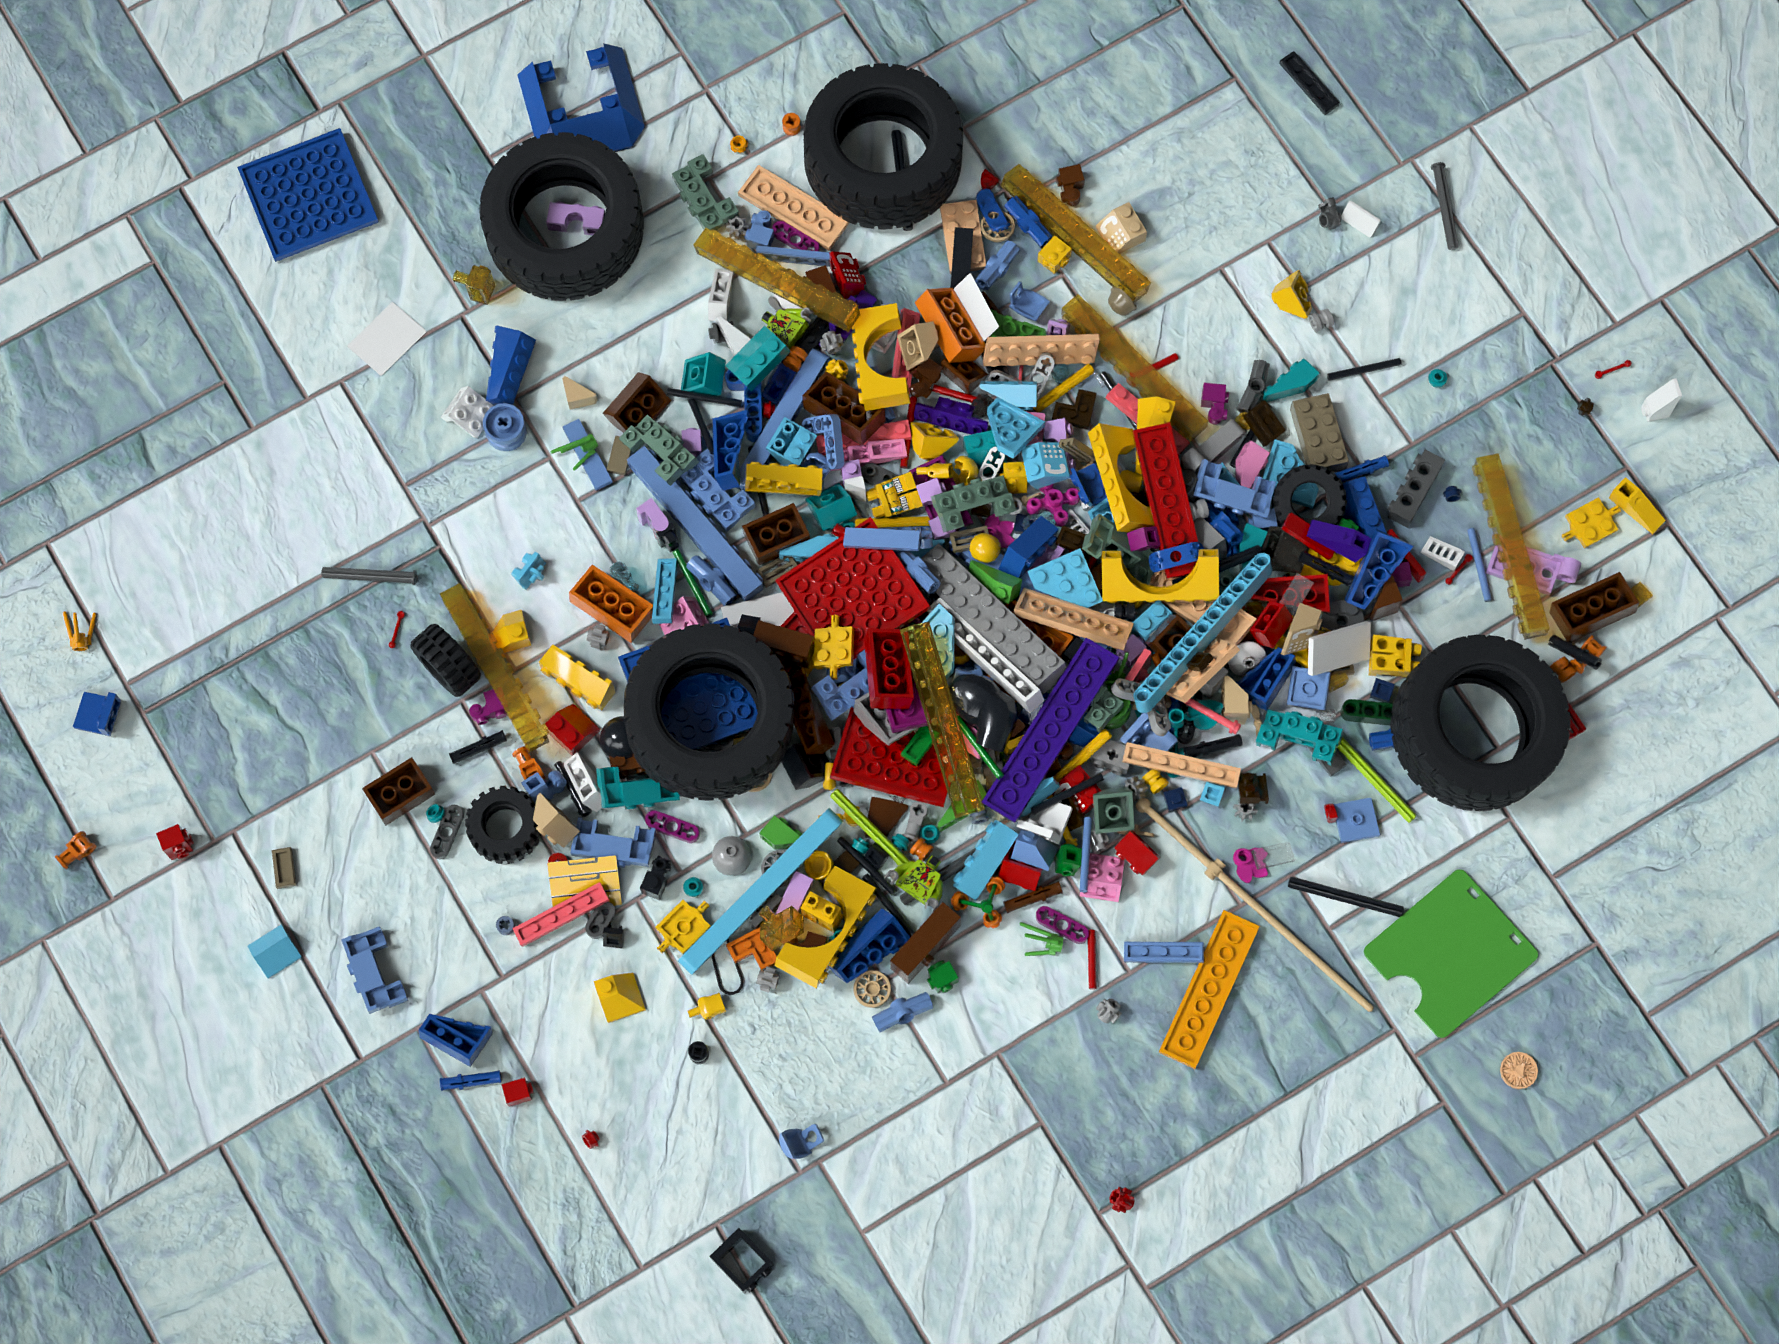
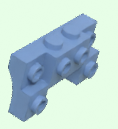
[679,449,755,532]
[1193,459,1276,518]
[811,650,869,721]
[570,817,656,868]
[341,926,409,1014]

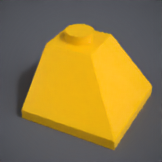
[593,973,646,1023]

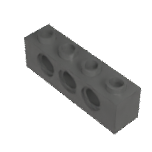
[1387,449,1445,528]

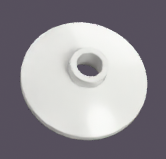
[1228,641,1266,677]

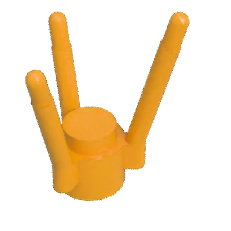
[63,611,96,651]

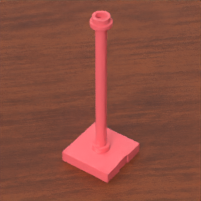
[1125,648,1241,735]

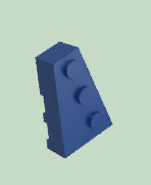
[418,1014,492,1067]

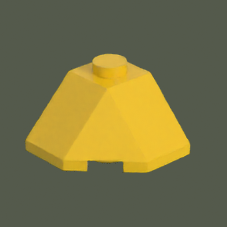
[1271,270,1312,319]
[910,422,959,460]
[489,610,531,656]

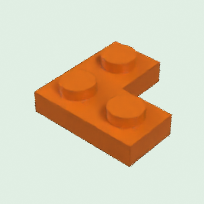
[726,927,777,970]

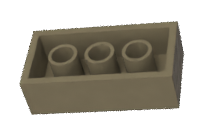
[1290,393,1349,472]

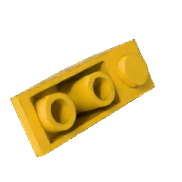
[1609,477,1666,535]

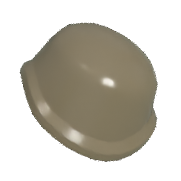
[1108,287,1137,316]

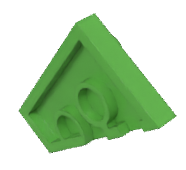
[990,309,1046,337]

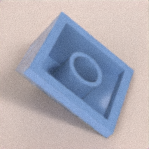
[1011,829,1058,871]

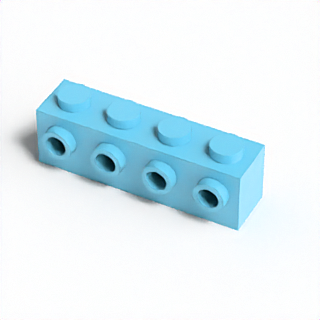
[953,820,1019,900]

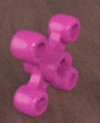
[1026,484,1080,527]

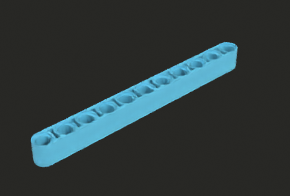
[1133,553,1273,713]
[678,808,844,975]

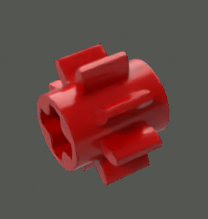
[1109,1187,1135,1213]

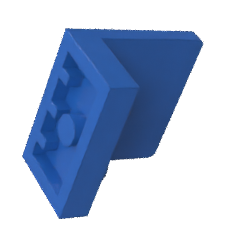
[1069,463,1107,507]
[73,692,122,736]

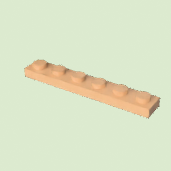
[1122,742,1241,788]

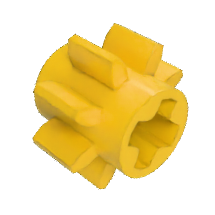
[825,359,848,381]

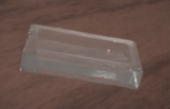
[1279,573,1314,616]
[1251,842,1295,870]

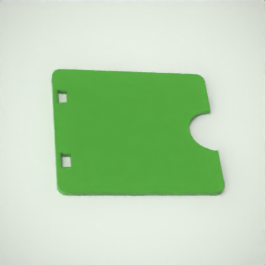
[1364,869,1538,1038]

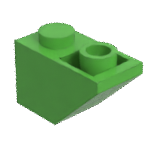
[759,815,802,850]

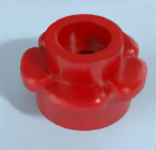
[762,401,775,419]
[582,1130,600,1149]

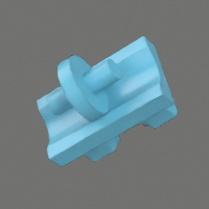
[511,552,546,590]

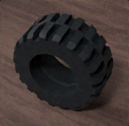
[1273,464,1347,525]
[410,624,481,697]
[465,786,542,864]

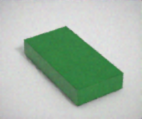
[901,726,939,766]

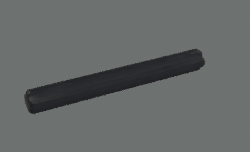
[1172,545,1263,585]

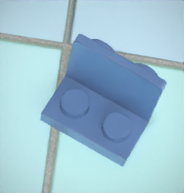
[1119,713,1178,752]

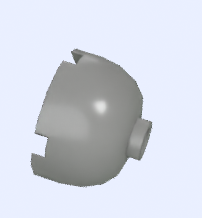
[712,836,751,876]

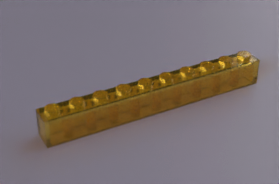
[1000,164,1151,303]
[693,228,861,332]
[1061,294,1208,441]
[1472,453,1550,640]
[440,583,550,753]
[900,622,985,819]

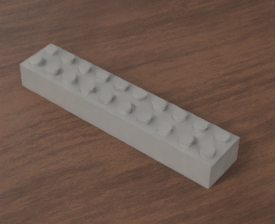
[921,543,1067,695]

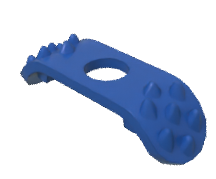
[976,188,1011,233]
[1149,542,1204,572]

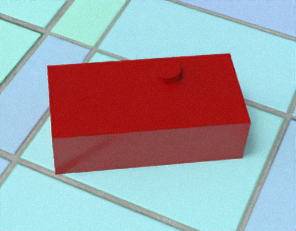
[864,628,914,709]

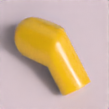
[822,763,836,791]

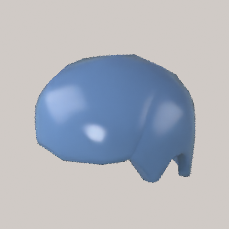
[800,452,830,481]

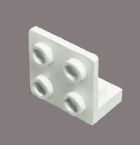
[441,386,493,438]
[1016,799,1073,844]

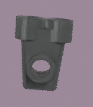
[1318,197,1342,230]

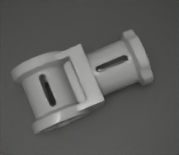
[902,801,927,842]

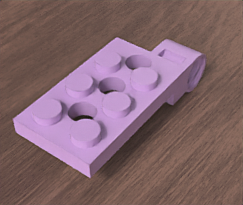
[1486,537,1581,595]

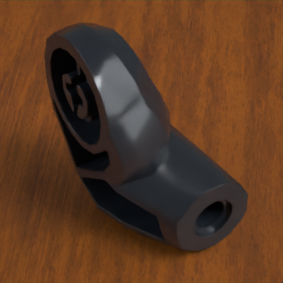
[948,674,1019,752]

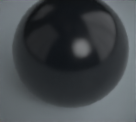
[599,716,634,759]

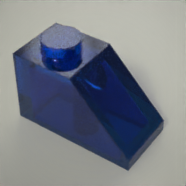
[761,363,796,405]

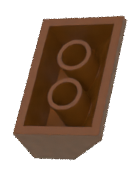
[602,372,672,433]

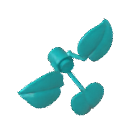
[1135,700,1223,778]

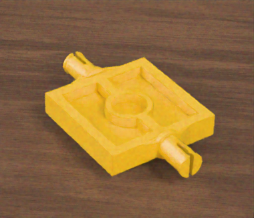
[1562,497,1621,549]
[814,615,854,680]
[655,900,711,955]

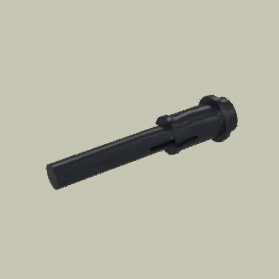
[554,761,592,817]

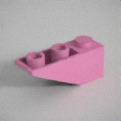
[1235,440,1270,488]

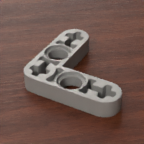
[988,353,1055,400]
[1111,678,1171,736]

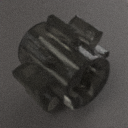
[971,394,994,418]

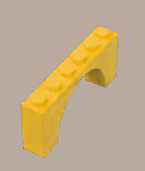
[850,303,910,411]
[1088,423,1154,533]
[1102,549,1219,603]
[775,865,876,989]

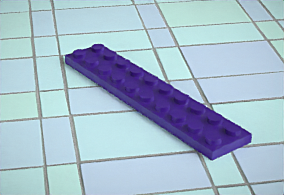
[982,638,1120,824]

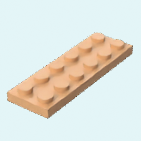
[738,165,849,251]
[983,334,1099,367]
[1148,570,1257,645]
[1013,588,1134,651]

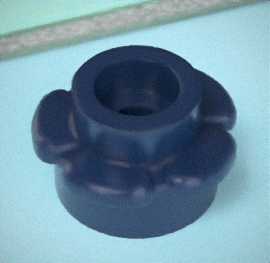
[1443,486,1462,502]

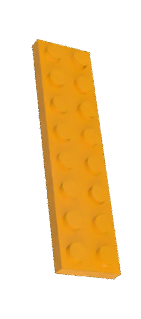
[1158,910,1260,1069]

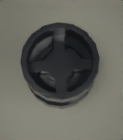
[1114,602,1135,622]
[688,1041,709,1065]

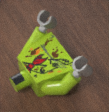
[761,307,815,350]
[884,856,943,912]

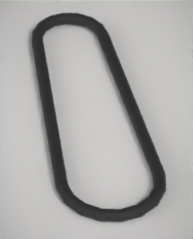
[711,939,744,995]

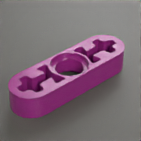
[772,221,819,251]
[645,810,699,843]
[1036,906,1089,944]

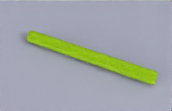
[1338,737,1416,823]
[830,789,910,866]

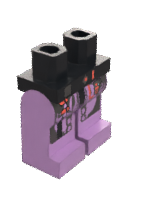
[636,498,679,553]

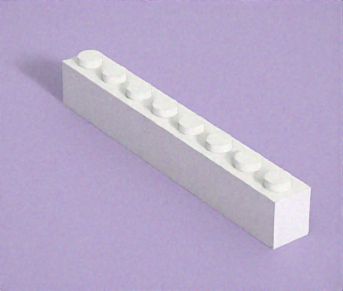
[927,598,1044,713]

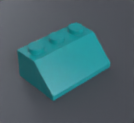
[725,326,791,391]

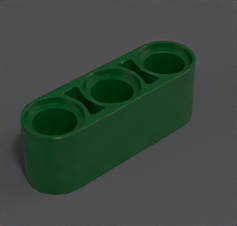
[1340,699,1393,725]

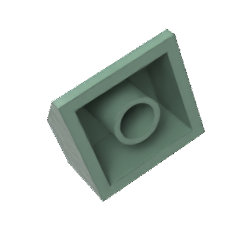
[1093,787,1135,834]

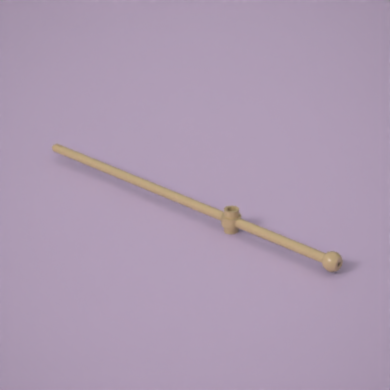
[1135,798,1373,1012]

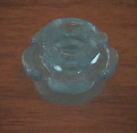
[1052,365,1070,383]

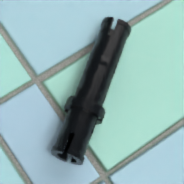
[1298,551,1354,586]
[1548,635,1602,670]
[449,730,507,764]
[1183,734,1243,757]

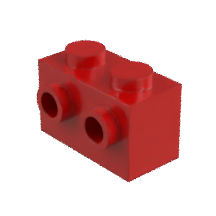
[1250,601,1294,648]
[156,824,194,860]
[1114,830,1161,875]

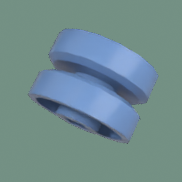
[483,403,527,451]

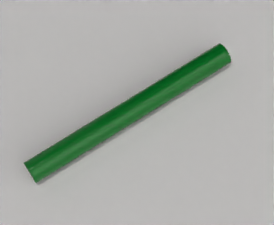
[672,549,713,617]
[953,715,1004,780]

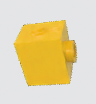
[1038,235,1072,274]
[999,462,1027,494]

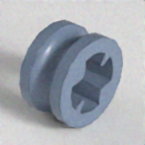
[970,809,989,824]
[496,916,515,935]

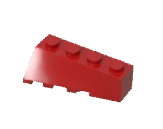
[1251,574,1330,613]

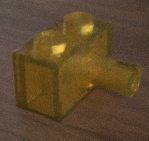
[453,265,495,305]
[759,906,804,951]

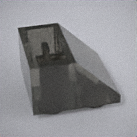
[1262,526,1310,573]

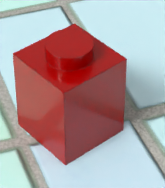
[501,1077,534,1107]

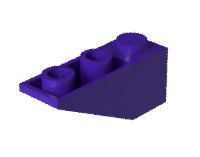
[1307,520,1372,563]

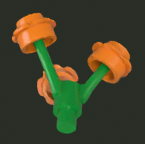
[951,876,1005,928]

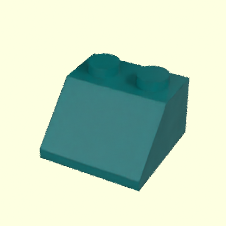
[681,352,726,396]
[963,430,1007,476]
[805,483,857,531]

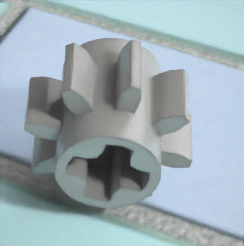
[726,215,749,240]
[820,331,843,354]
[587,624,609,649]
[1125,776,1148,801]
[1233,799,1258,822]
[1090,830,1109,853]
[756,966,780,992]
[1096,999,1122,1023]

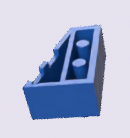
[998,516,1059,578]
[1236,647,1296,711]

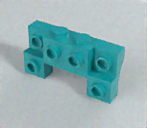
[1256,709,1343,766]
[596,766,680,809]

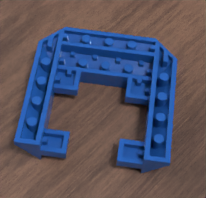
[517,43,645,152]

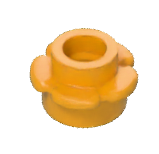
[730,135,748,153]

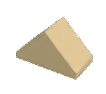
[562,376,598,410]

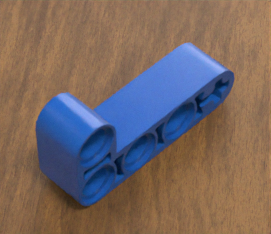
[725,370,763,443]

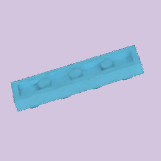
[652,558,678,624]

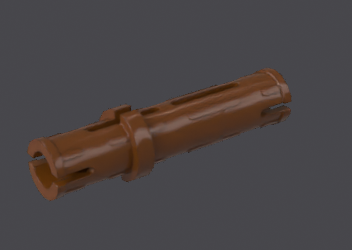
[1003,881,1063,913]

